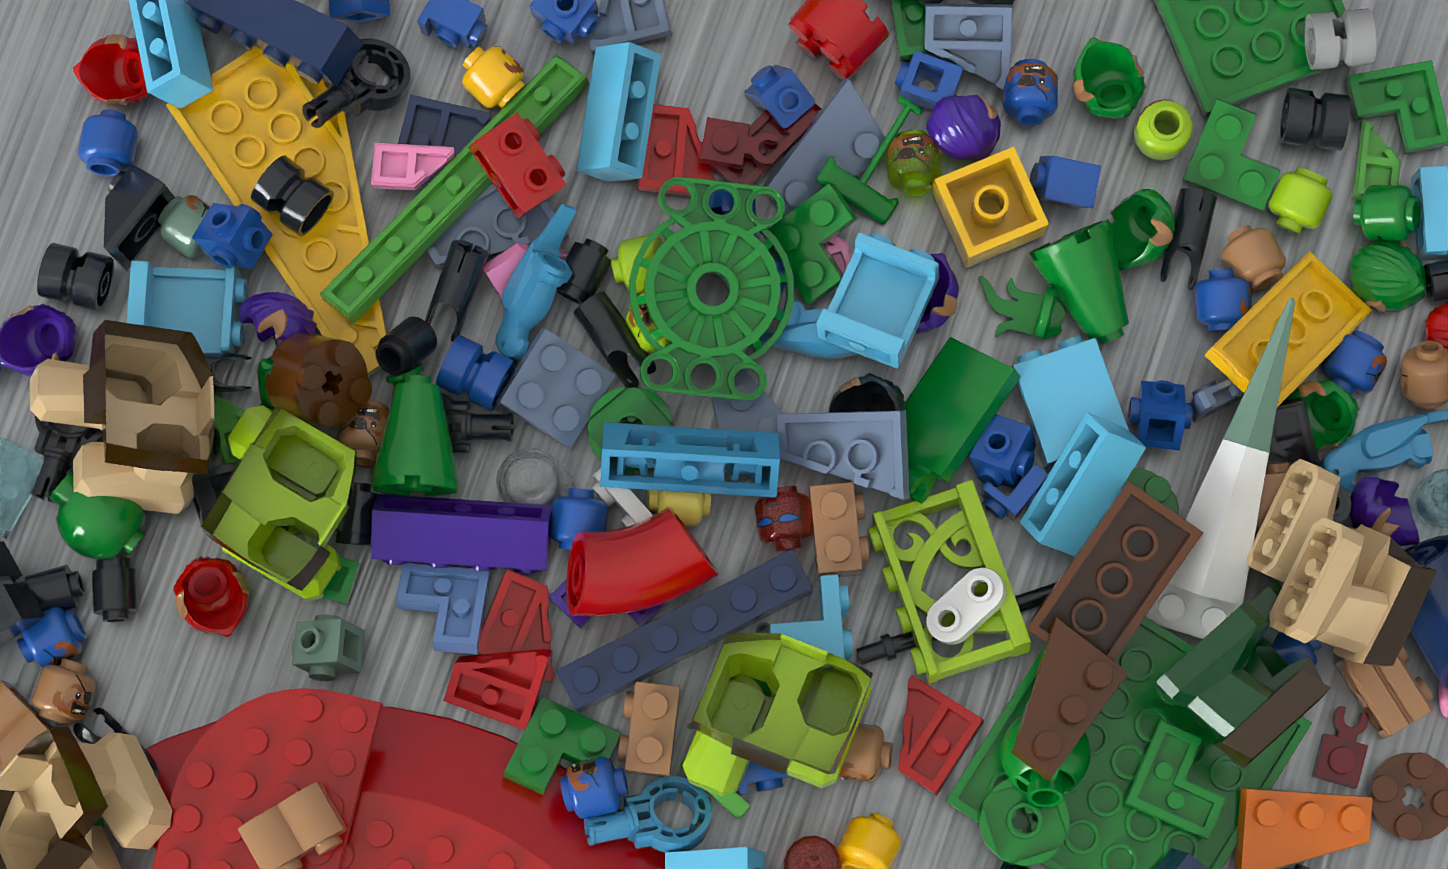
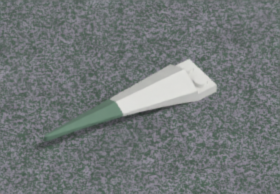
[1146,297,1295,639]

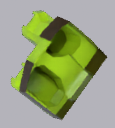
[201,405,357,602]
[682,633,873,797]

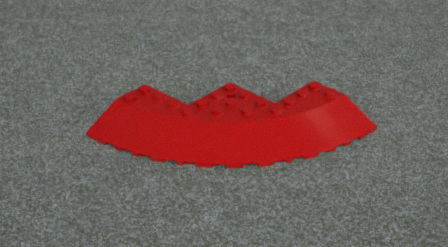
[146,706,665,869]

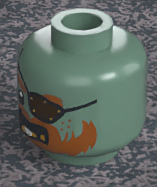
[158,195,211,259]

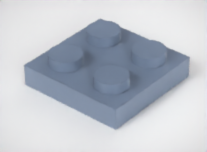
[496,328,616,448]

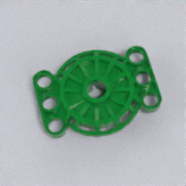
[629,177,794,401]

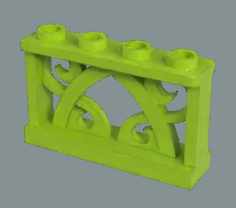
[867,480,1031,684]

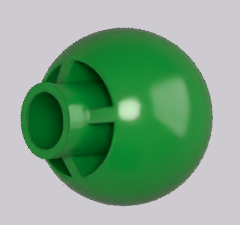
[49,471,145,560]
[1001,715,1091,807]

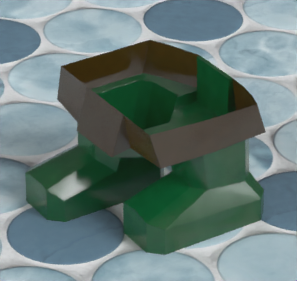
[1155,581,1331,771]

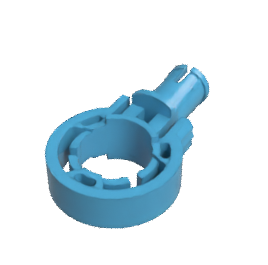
[584,776,712,853]

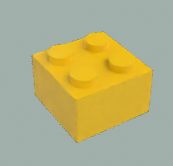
[931,146,1049,268]

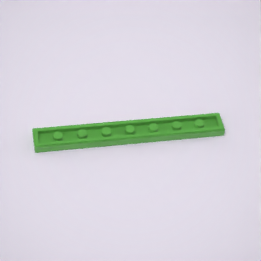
[320,54,589,324]

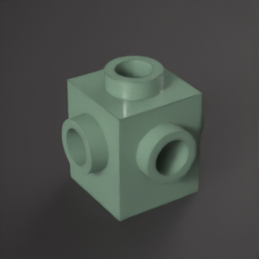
[292,614,365,681]

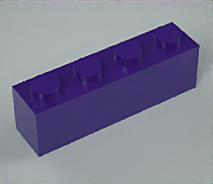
[371,494,552,574]

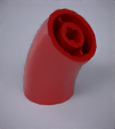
[566,507,718,616]

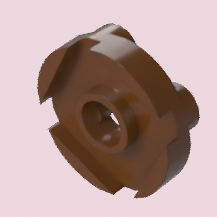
[1367,752,1448,841]

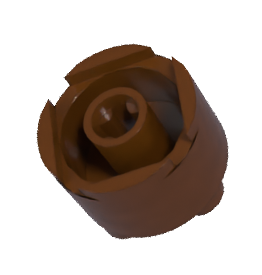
[265,333,372,427]

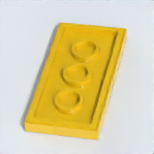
[1204,251,1372,407]

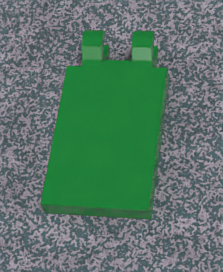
[904,337,1021,504]

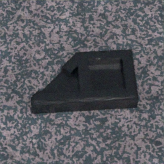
[1270,396,1322,468]

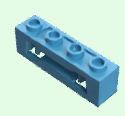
[600,422,780,497]

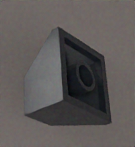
[104,164,175,271]

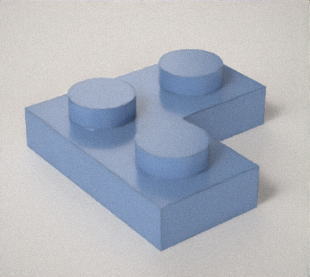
[396,563,491,654]

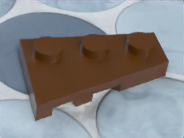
[1011,617,1129,781]

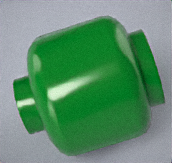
[1353,185,1421,241]

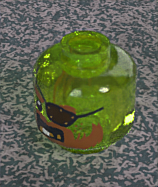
[885,130,943,197]

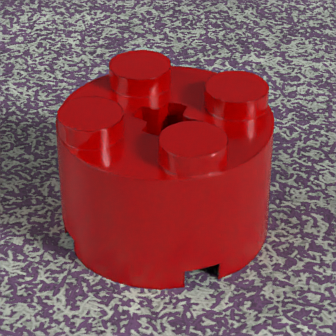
[788,0,889,80]

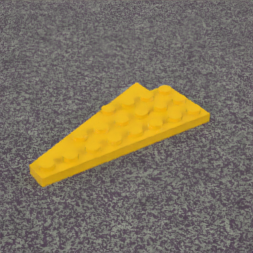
[166,46,387,377]

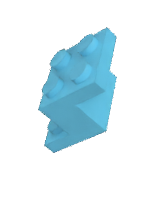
[769,575,853,693]

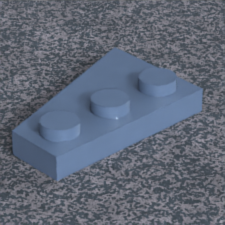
[763,78,893,217]
[426,183,569,268]
[777,410,910,500]

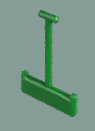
[816,95,922,224]

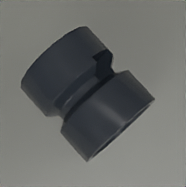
[1280,88,1351,151]
[251,155,334,237]
[37,242,114,311]

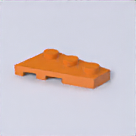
[1235,788,1373,869]

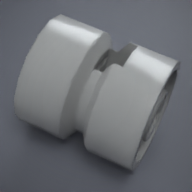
[1304,8,1377,70]

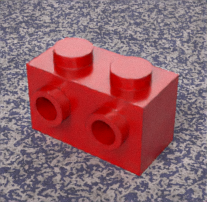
[468,112,567,219]

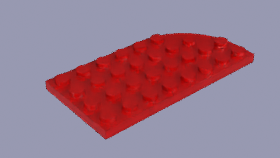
[152,688,383,869]

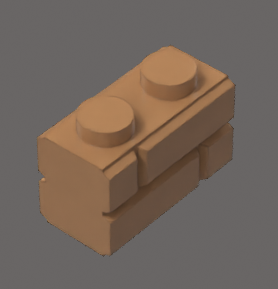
[1335,646,1433,739]

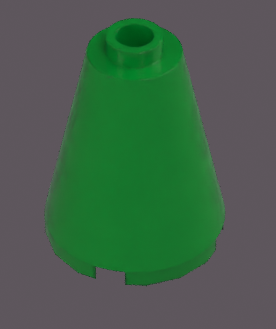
[1029,219,1129,345]
[371,375,459,496]

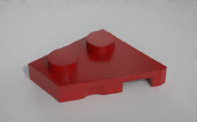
[637,104,716,196]
[478,569,554,683]
[443,649,553,730]
[898,675,984,796]

